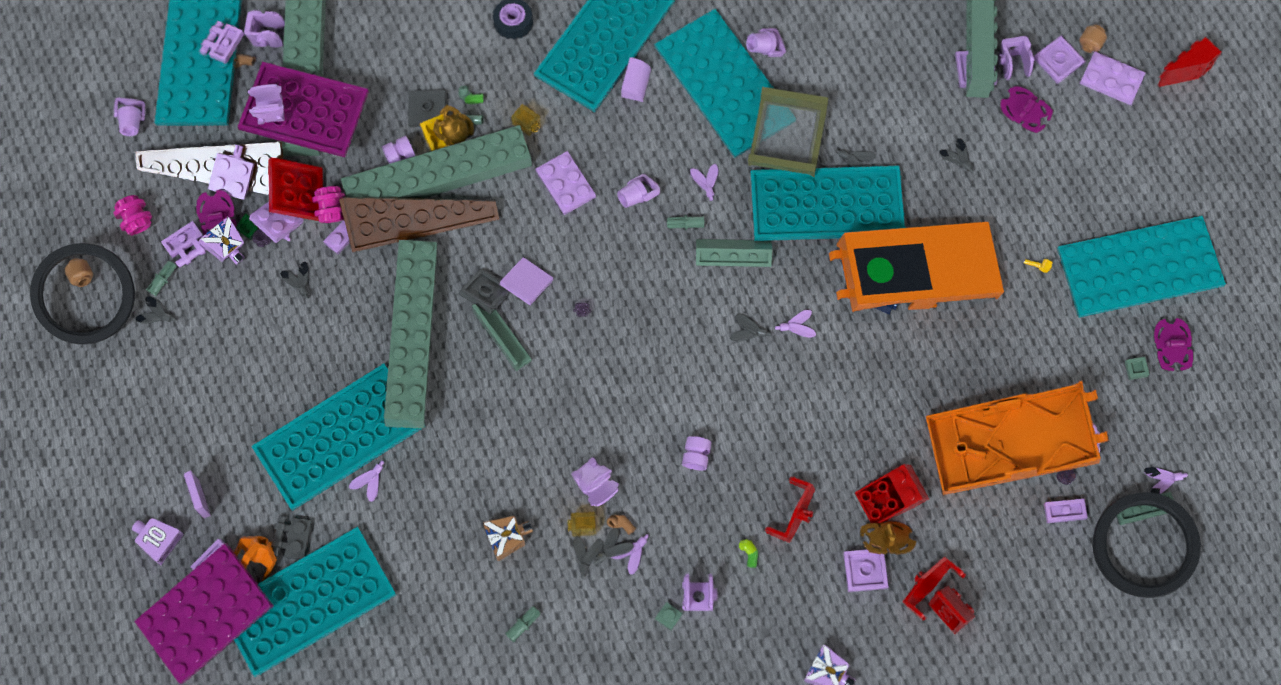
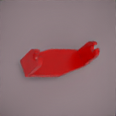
[764,477,815,543]
[903,556,966,621]

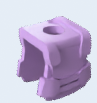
[244,11,285,48]
[998,36,1035,80]
[248,84,285,125]
[571,457,619,507]
[682,573,717,611]

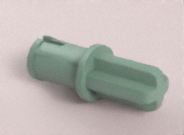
[667,215,704,230]
[146,261,176,297]
[505,606,541,642]

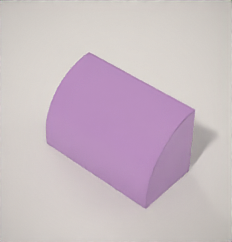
[621,58,651,102]

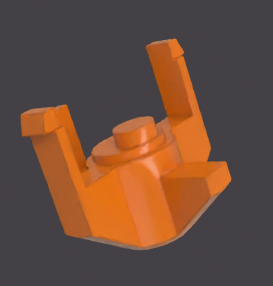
[234,536,277,581]

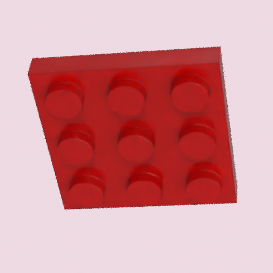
[268,157,323,221]

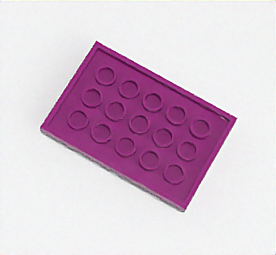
[238,62,369,158]
[134,543,273,684]

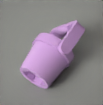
[746,28,786,57]
[114,98,145,136]
[617,174,660,208]

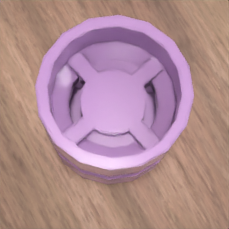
[382,136,415,164]
[682,436,712,471]

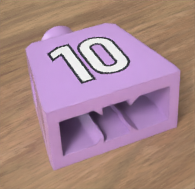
[132,518,183,565]

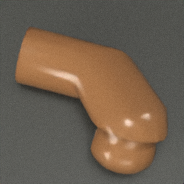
[234,54,256,69]
[607,515,636,535]

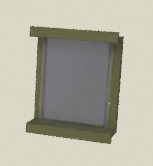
[748,87,828,177]

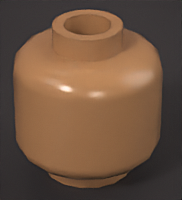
[1079,25,1107,53]
[65,258,93,287]

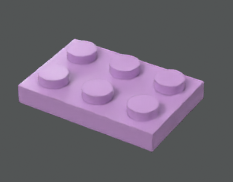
[1080,51,1145,105]
[535,151,596,215]

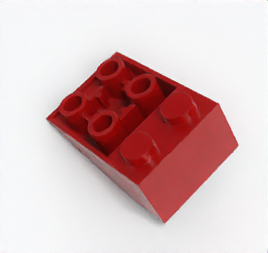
[1158,37,1221,87]
[855,464,929,525]

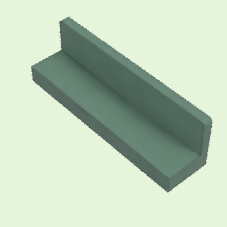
[696,239,772,267]
[472,304,532,371]

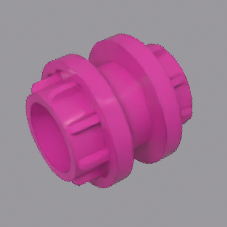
[312,186,345,224]
[113,195,152,235]

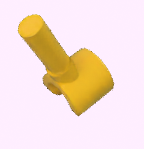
[1024,259,1052,273]

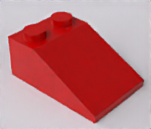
[928,586,975,634]

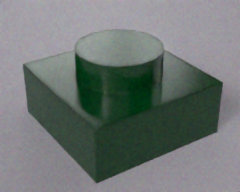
[235,213,259,240]

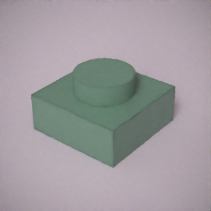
[1125,357,1150,380]
[655,602,683,631]

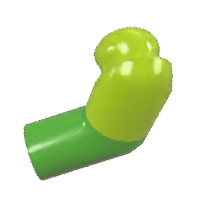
[739,539,758,568]

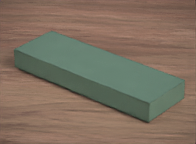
[1117,492,1174,526]

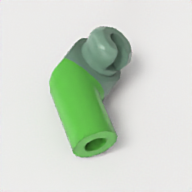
[458,86,484,104]

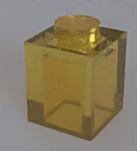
[511,104,541,136]
[567,512,596,537]

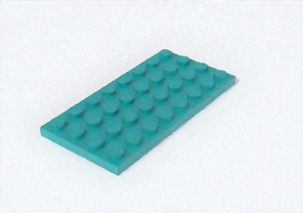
[154,0,242,126]
[534,0,675,112]
[654,9,796,158]
[750,166,905,241]
[1057,216,1226,318]
[251,363,426,511]
[234,527,396,677]

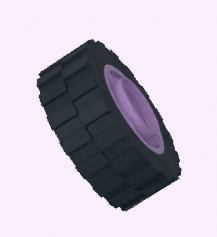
[493,0,533,40]

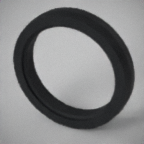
[30,243,135,344]
[1092,492,1201,598]

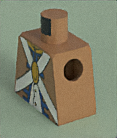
[483,516,533,561]

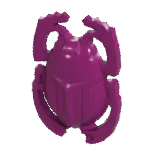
[1000,86,1053,133]
[196,190,237,236]
[1154,318,1193,371]

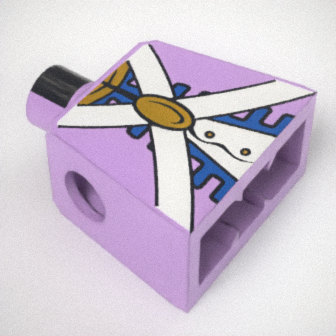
[199,217,245,265]
[804,644,856,685]

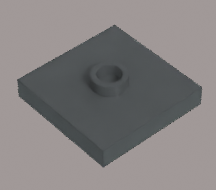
[408,90,446,127]
[459,268,510,314]

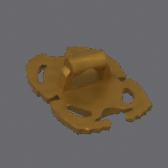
[433,105,474,146]
[860,522,916,554]

